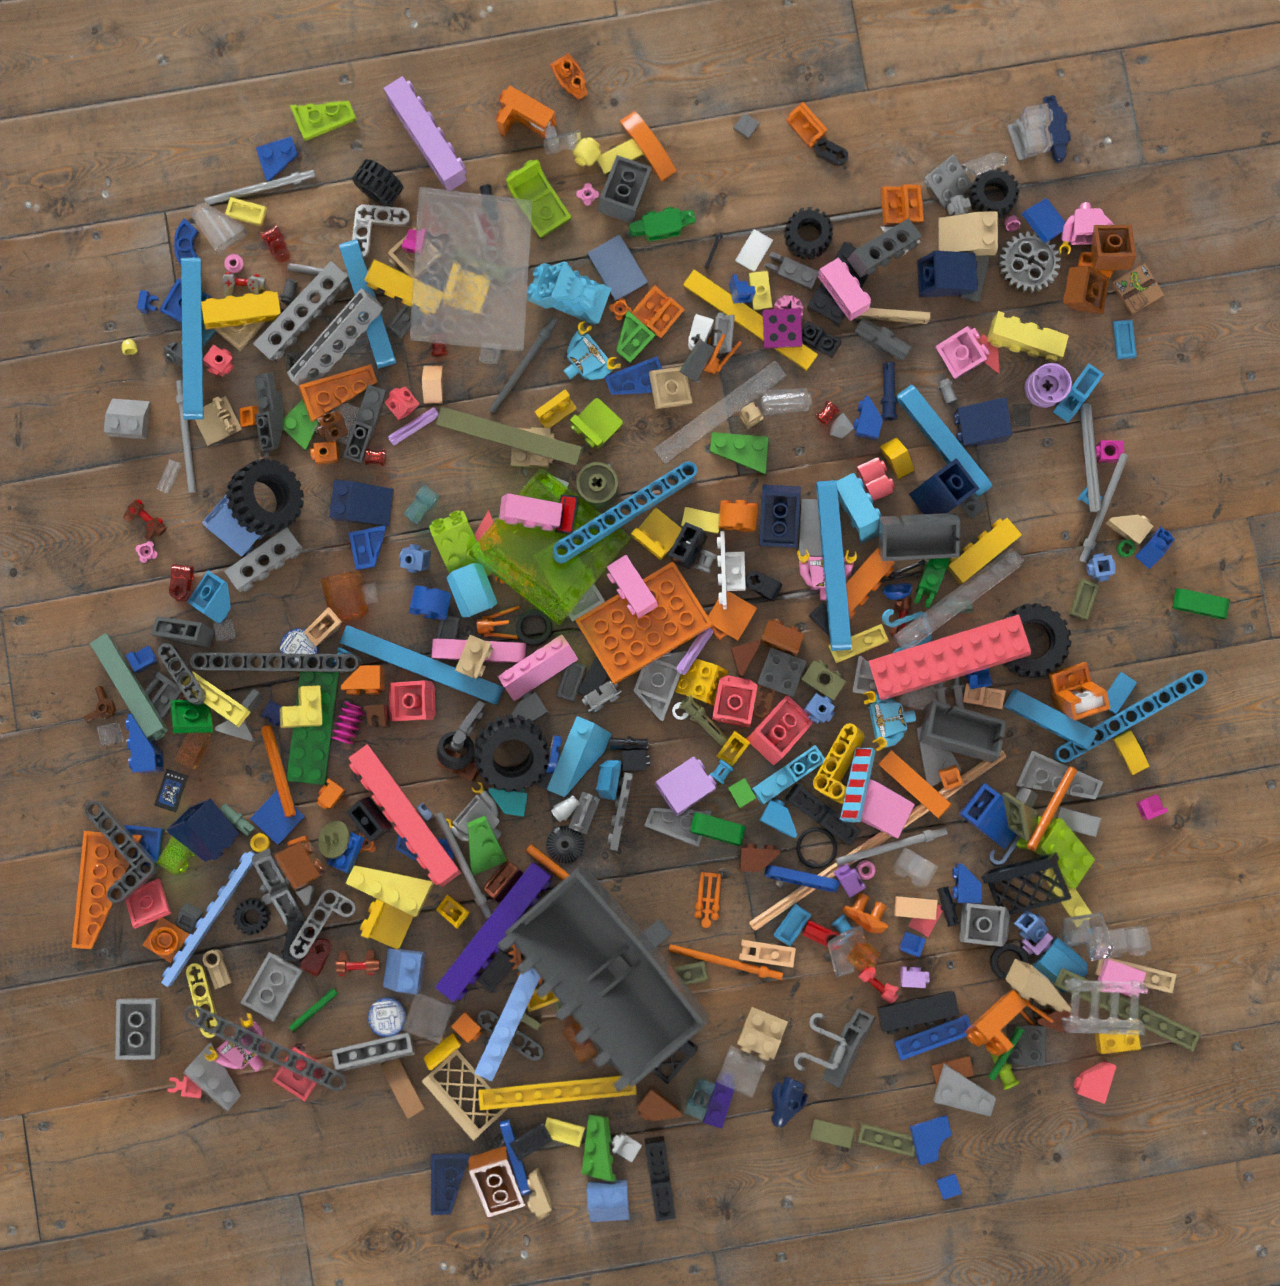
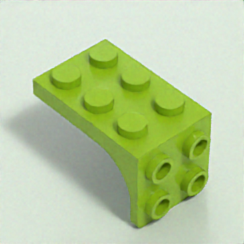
[506,159,572,239]
[429,511,491,576]
[1016,817,1095,889]

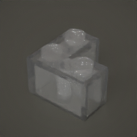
[1019,103,1053,156]
[1061,912,1114,961]
[1101,925,1152,958]

